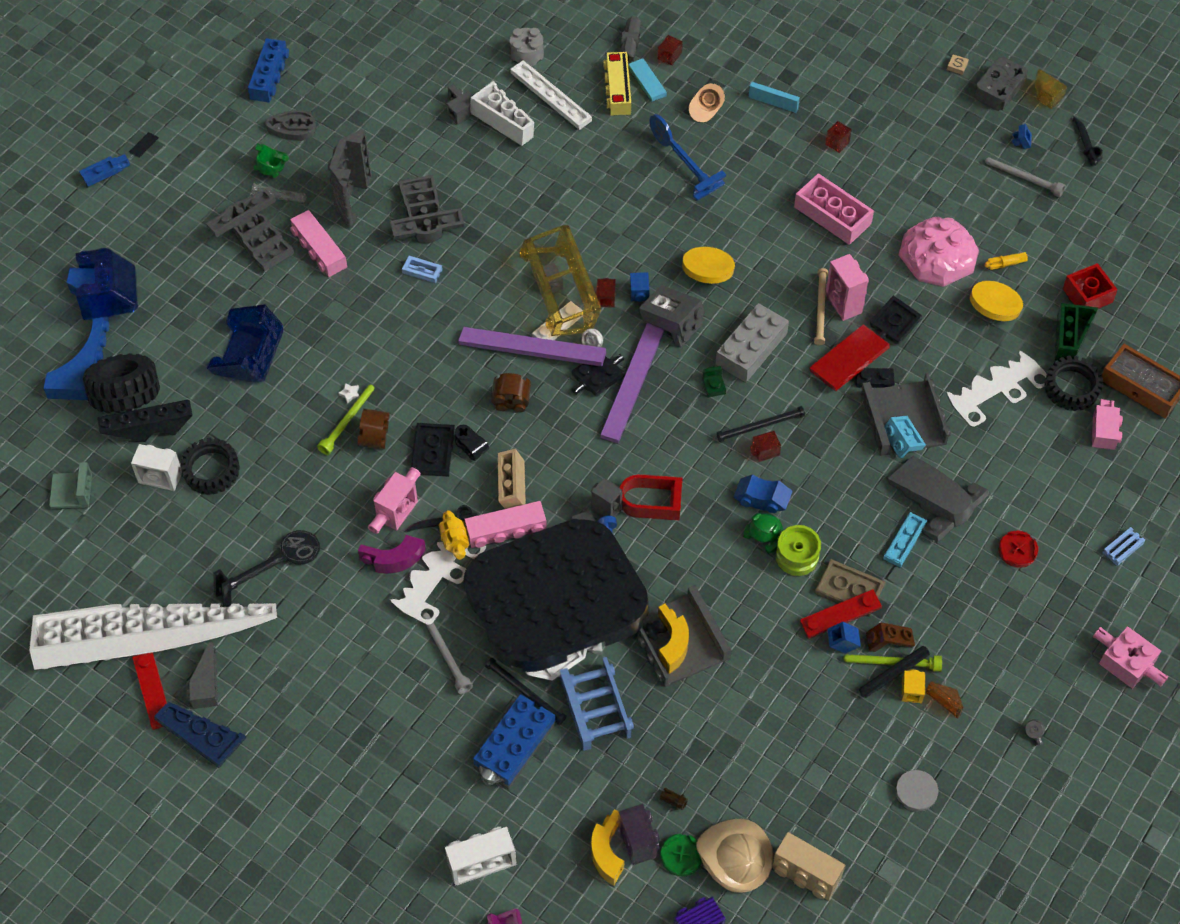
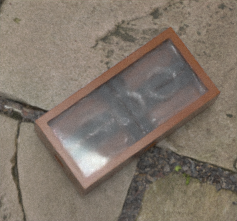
[1101,344,1180,419]

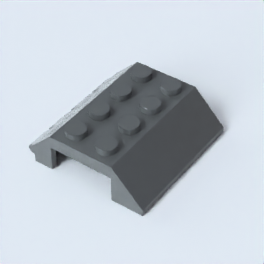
[328,129,372,227]

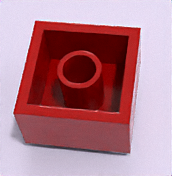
[1062,263,1118,309]

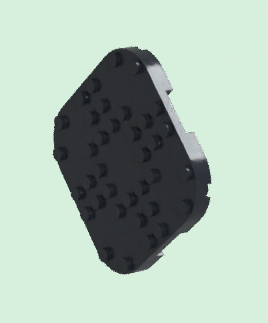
[464,519,649,672]

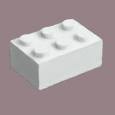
[445,827,516,886]

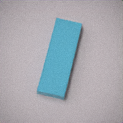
[628,58,667,102]
[749,82,800,113]
[883,512,928,568]

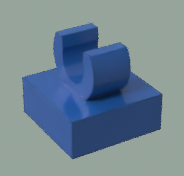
[1012,124,1032,149]

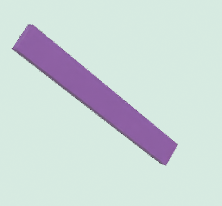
[601,323,665,443]
[459,327,606,366]

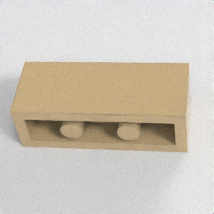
[498,449,526,509]

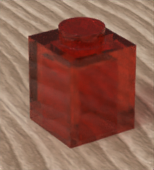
[658,35,683,65]
[825,121,852,153]
[597,278,615,307]
[750,430,781,462]

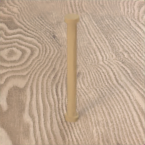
[814,268,828,345]

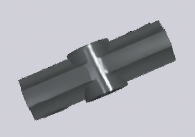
[620,16,641,63]

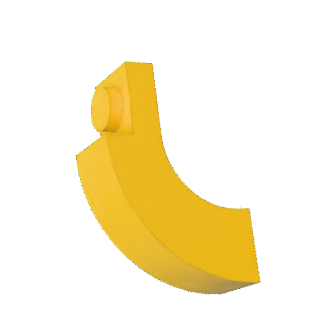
[658,603,689,674]
[591,809,624,886]

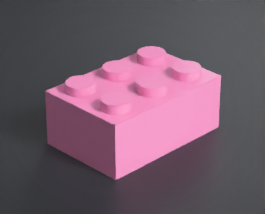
[825,254,869,321]

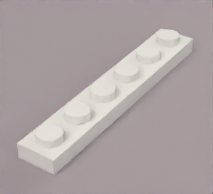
[511,60,592,130]

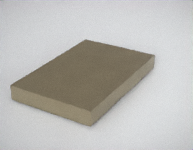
[815,559,886,617]

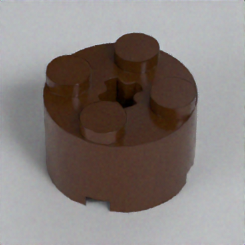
[491,373,531,412]
[358,408,390,449]

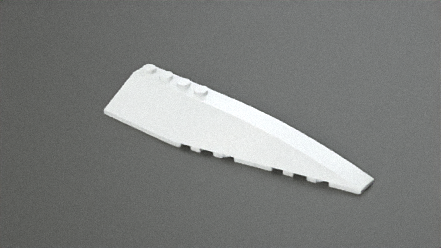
[29,603,277,670]

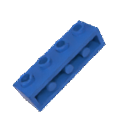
[248,38,289,102]

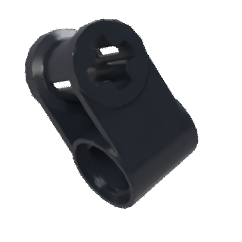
[455,424,489,461]

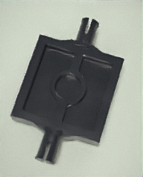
[572,354,624,397]

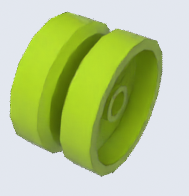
[776,525,821,576]

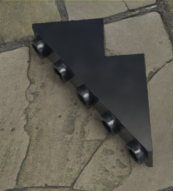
[97,399,193,442]

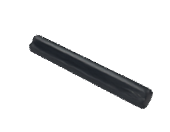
[859,646,930,698]

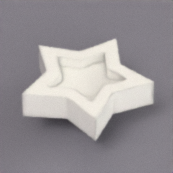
[339,383,360,403]

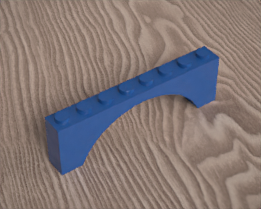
[43,268,118,400]

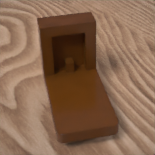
[866,622,915,652]

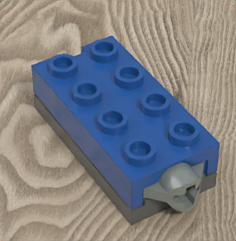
[473,694,555,789]

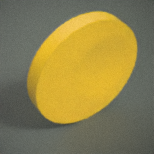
[682,247,735,283]
[970,281,1023,321]

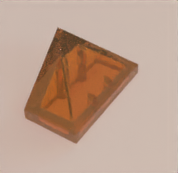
[926,681,964,718]

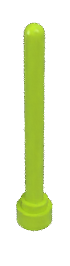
[317,384,375,455]
[843,654,942,672]

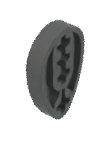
[266,110,316,141]

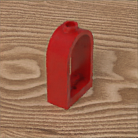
[620,474,683,521]

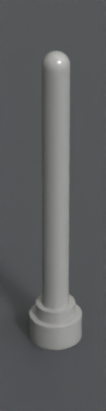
[985,157,1066,198]
[422,613,473,694]

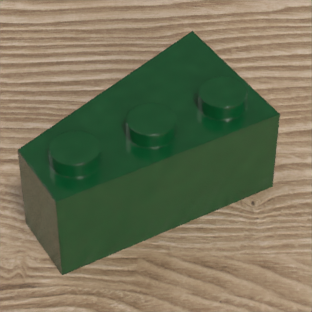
[1055,303,1098,361]

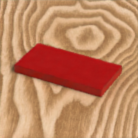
[809,324,890,391]

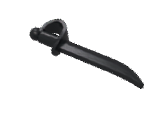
[1073,117,1103,166]
[406,505,479,532]

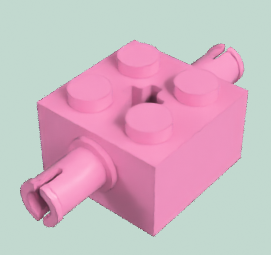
[368,467,421,534]
[1093,626,1169,689]

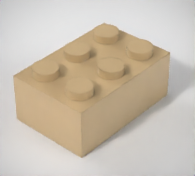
[772,832,845,901]

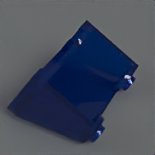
[207,304,283,383]

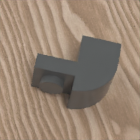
[446,84,472,125]

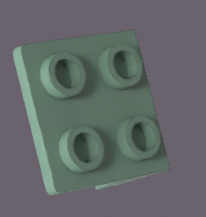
[49,462,92,509]

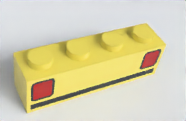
[604,52,631,115]

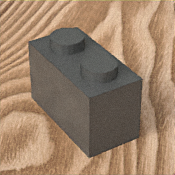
[591,478,622,517]

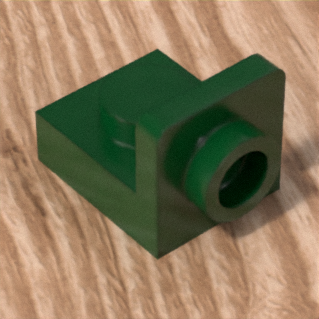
[702,366,726,398]

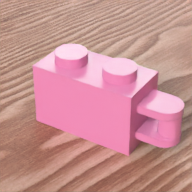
[1092,399,1123,450]

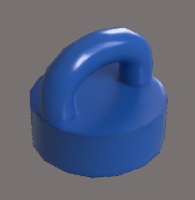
[597,516,617,533]

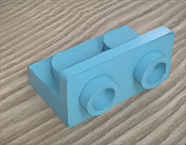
[884,416,926,458]

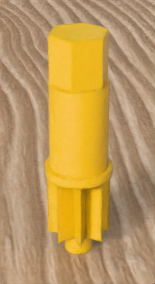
[985,252,1028,270]

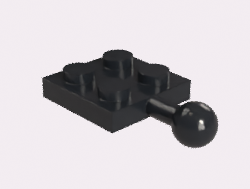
[870,295,922,345]

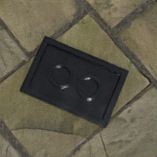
[411,423,455,477]

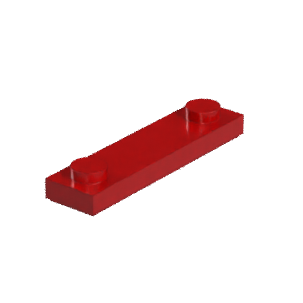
[800,589,882,639]
[132,652,167,730]

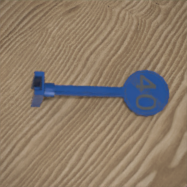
[649,114,726,201]

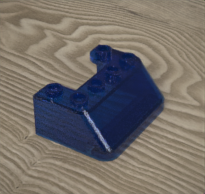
[76,248,138,320]

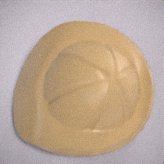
[696,819,773,893]

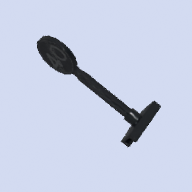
[213,530,320,607]

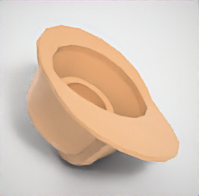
[689,84,725,122]

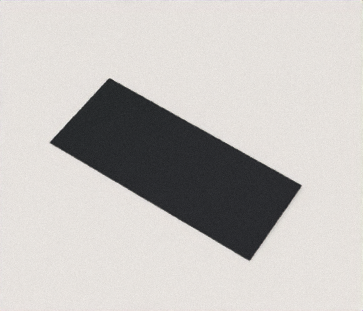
[129,132,159,158]

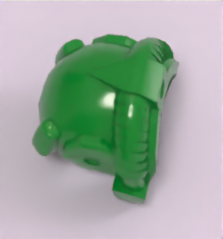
[253,143,289,178]
[743,513,784,554]

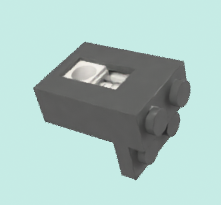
[639,285,705,347]

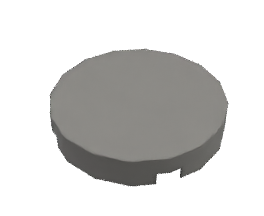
[895,770,939,812]

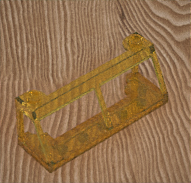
[519,225,601,336]

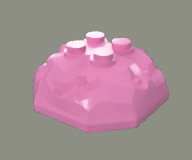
[898,217,979,287]

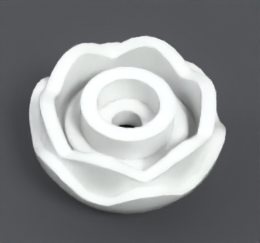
[582,329,603,347]

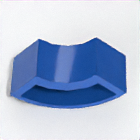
[733,474,792,513]

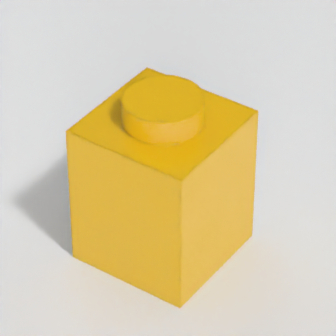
[901,669,925,703]

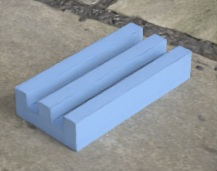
[402,256,442,283]
[1103,527,1145,566]

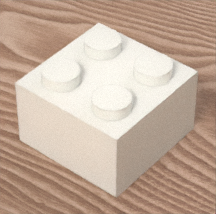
[131,444,182,491]

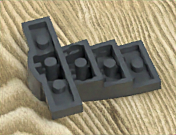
[390,175,464,243]
[205,188,294,271]
[888,456,989,542]

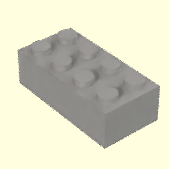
[716,303,789,382]

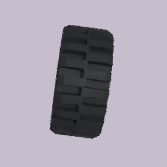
[83,353,160,413]

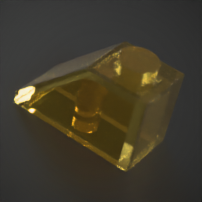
[1034,69,1067,109]

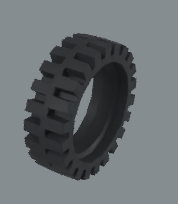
[1044,356,1103,411]
[181,438,240,495]

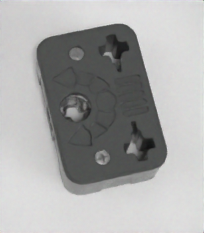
[974,57,1028,111]

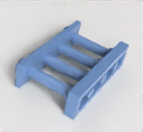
[560,657,634,751]

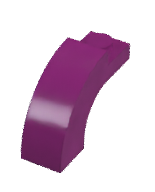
[358,535,426,574]

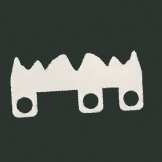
[947,351,1047,427]
[391,542,486,625]

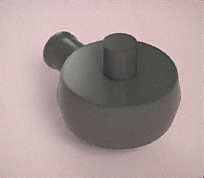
[1025,719,1045,746]

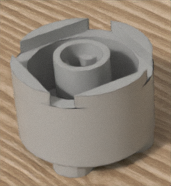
[510,28,544,66]

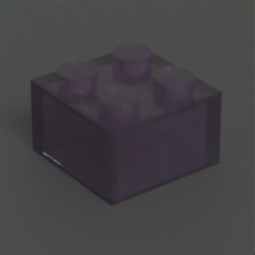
[618,804,660,866]

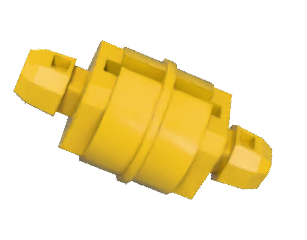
[439,510,469,560]

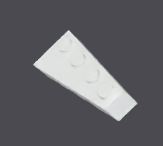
[470,81,534,146]

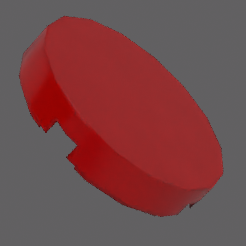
[998,530,1039,568]

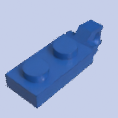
[79,154,130,187]

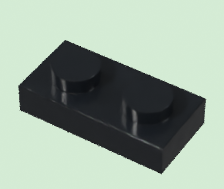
[856,368,895,388]

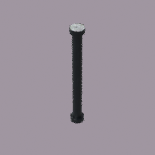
[717,406,805,443]
[485,657,567,726]

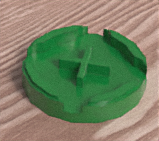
[660,834,702,877]

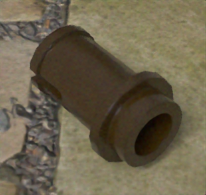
[659,787,688,810]

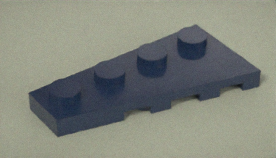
[154,702,246,768]

